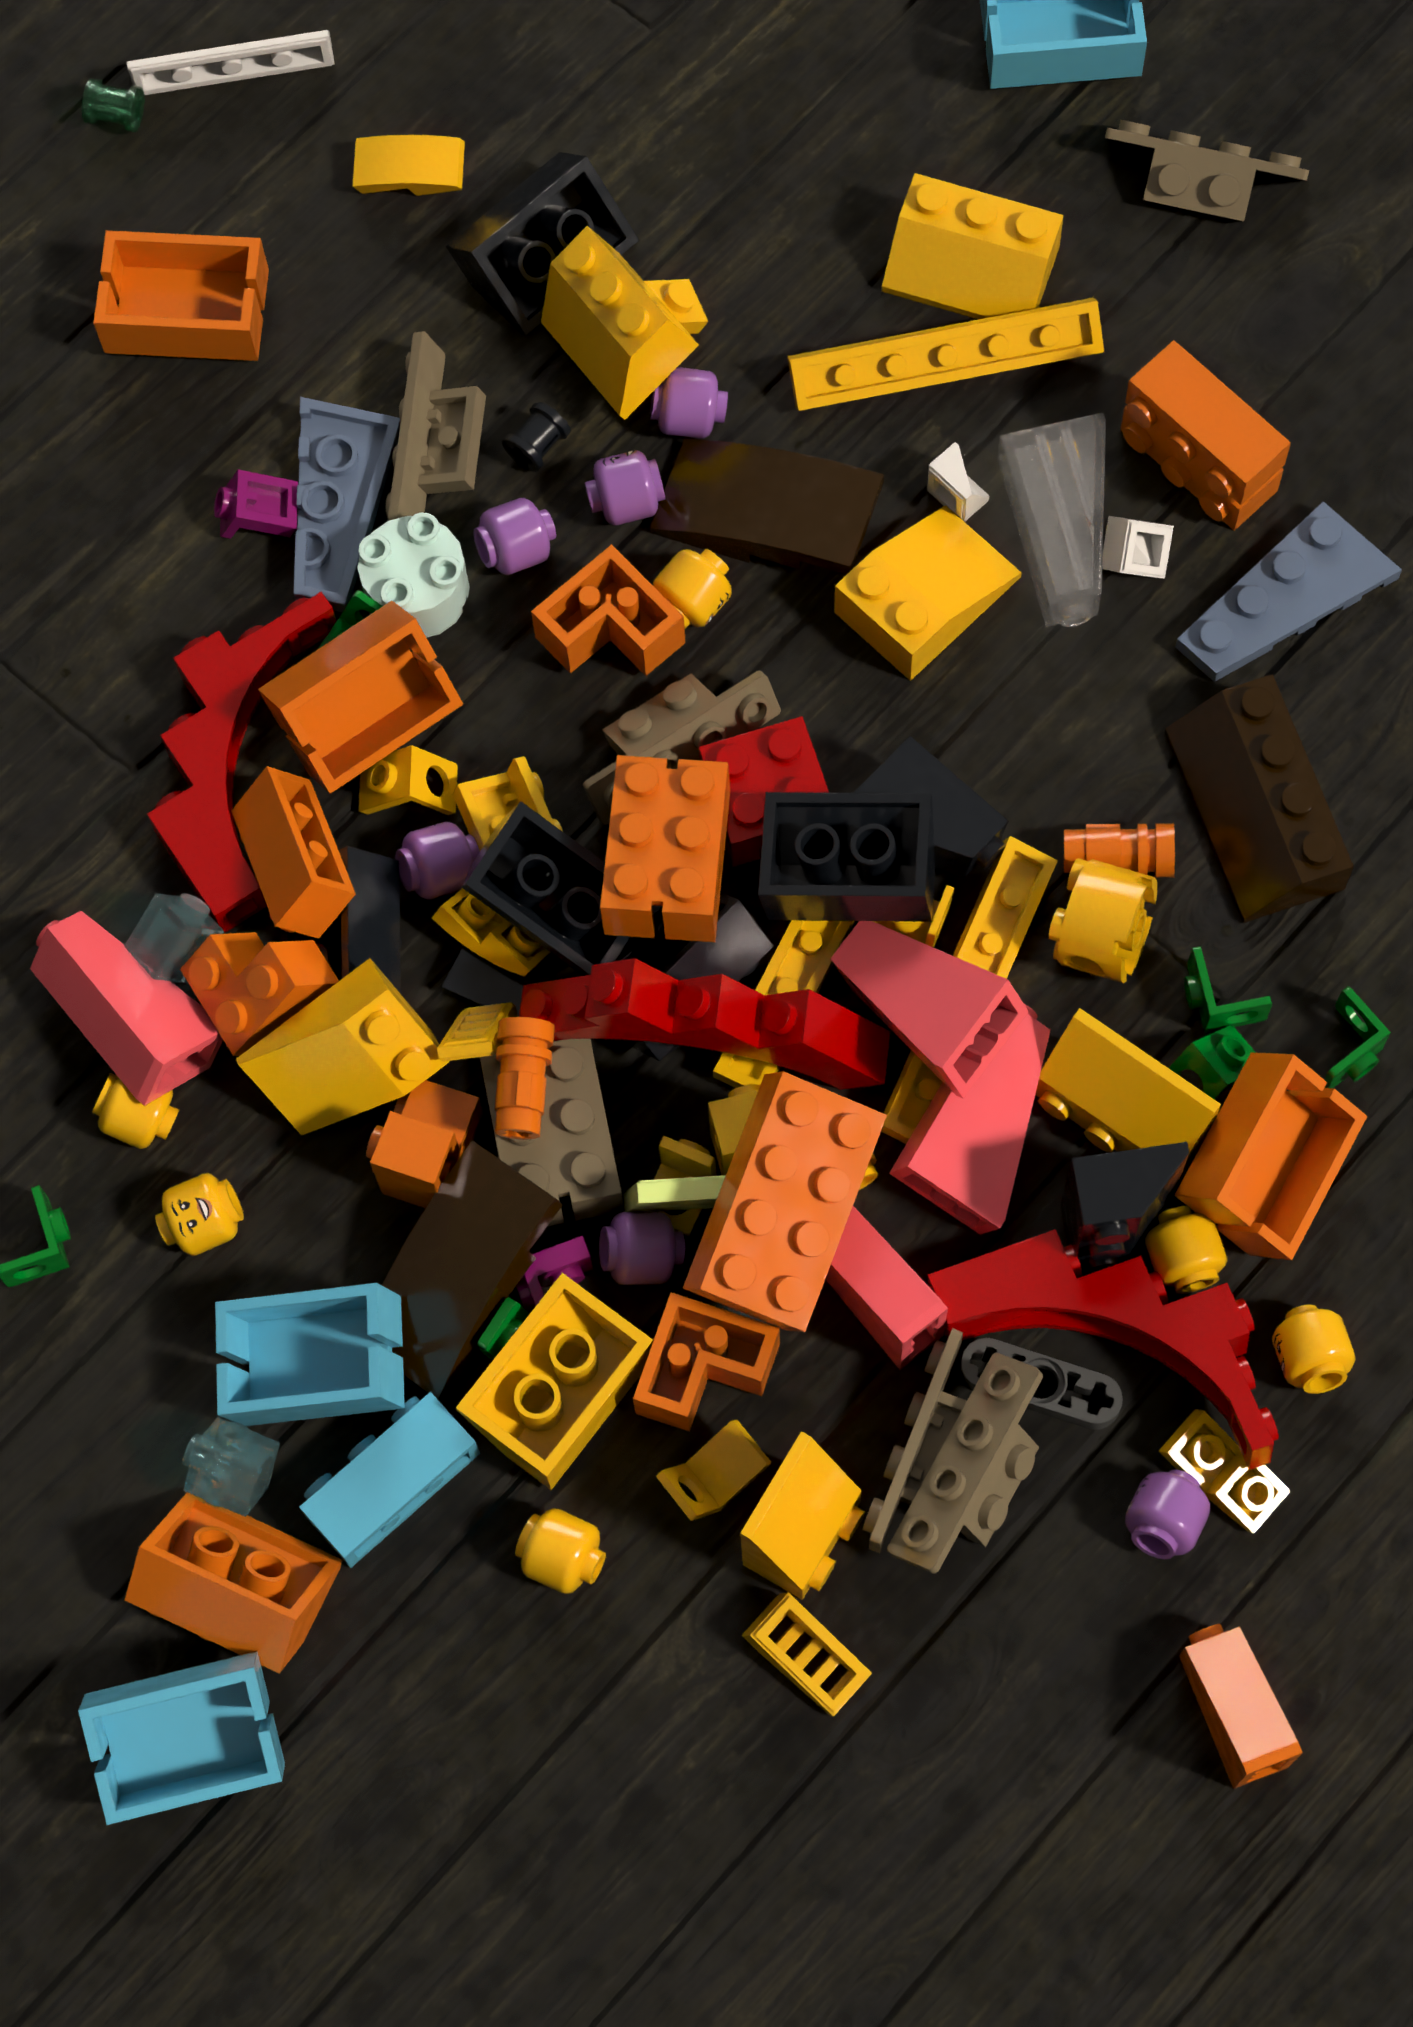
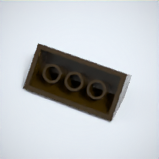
[1164,674,1354,923]

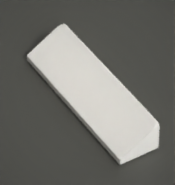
[127,30,335,96]

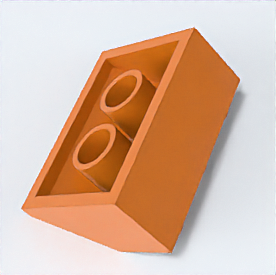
[125,1489,343,1674]

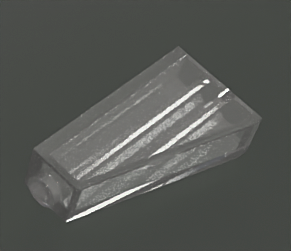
[998,413,1106,627]

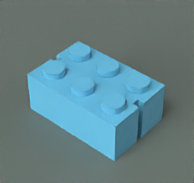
[980,0,1147,89]
[215,1283,405,1426]
[78,1651,285,1825]

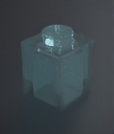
[124,893,224,983]

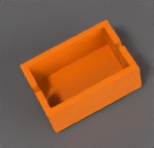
[93,230,269,361]
[1120,340,1291,531]
[258,601,463,794]
[600,755,730,942]
[1174,1052,1367,1260]

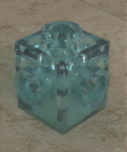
[182,1417,280,1517]

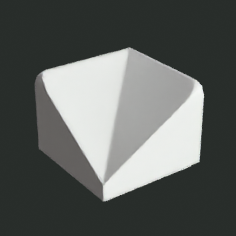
[927,442,989,522]
[1101,516,1174,579]

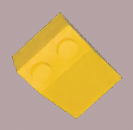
[834,505,1022,681]
[236,958,449,1135]
[740,1431,865,1600]

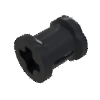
[502,402,571,472]

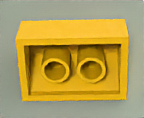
[882,173,1064,319]
[541,226,699,420]
[1035,1008,1221,1173]
[456,1273,653,1490]

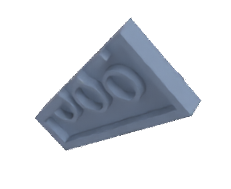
[294,397,401,612]
[1175,502,1402,682]

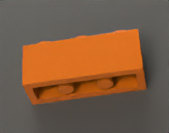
[231,766,356,939]

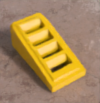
[437,1002,518,1062]
[742,1592,872,1717]

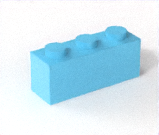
[299,1392,480,1568]

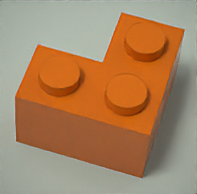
[531,544,685,676]
[180,932,339,1056]
[366,1080,483,1208]
[633,1292,780,1432]

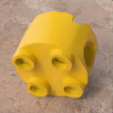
[1049,858,1157,984]

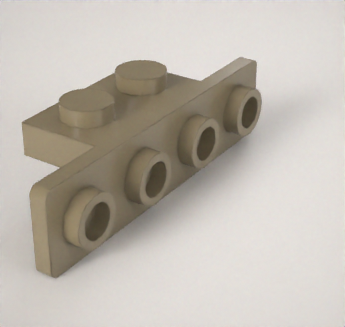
[1105,120,1309,221]
[386,331,486,520]
[583,670,781,825]
[863,1328,967,1553]
[887,1353,1043,1574]

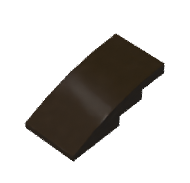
[650,438,884,575]
[382,1140,563,1403]

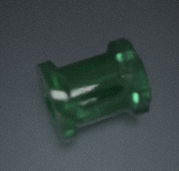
[81,79,145,133]

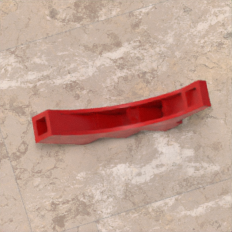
[147,591,337,934]
[519,958,890,1090]
[928,1229,1279,1470]

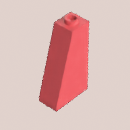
[30,911,223,1106]
[830,921,1029,1099]
[889,1004,1051,1235]
[826,1206,948,1370]

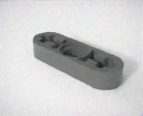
[960,1338,1123,1430]

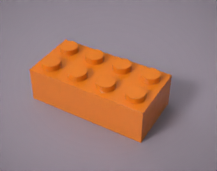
[683,1071,887,1332]

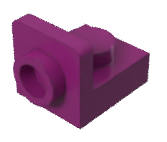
[214,469,298,539]
[516,1236,593,1311]

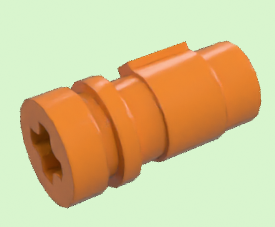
[1064,823,1175,878]
[495,1017,555,1140]

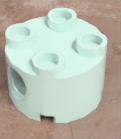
[357,512,470,638]

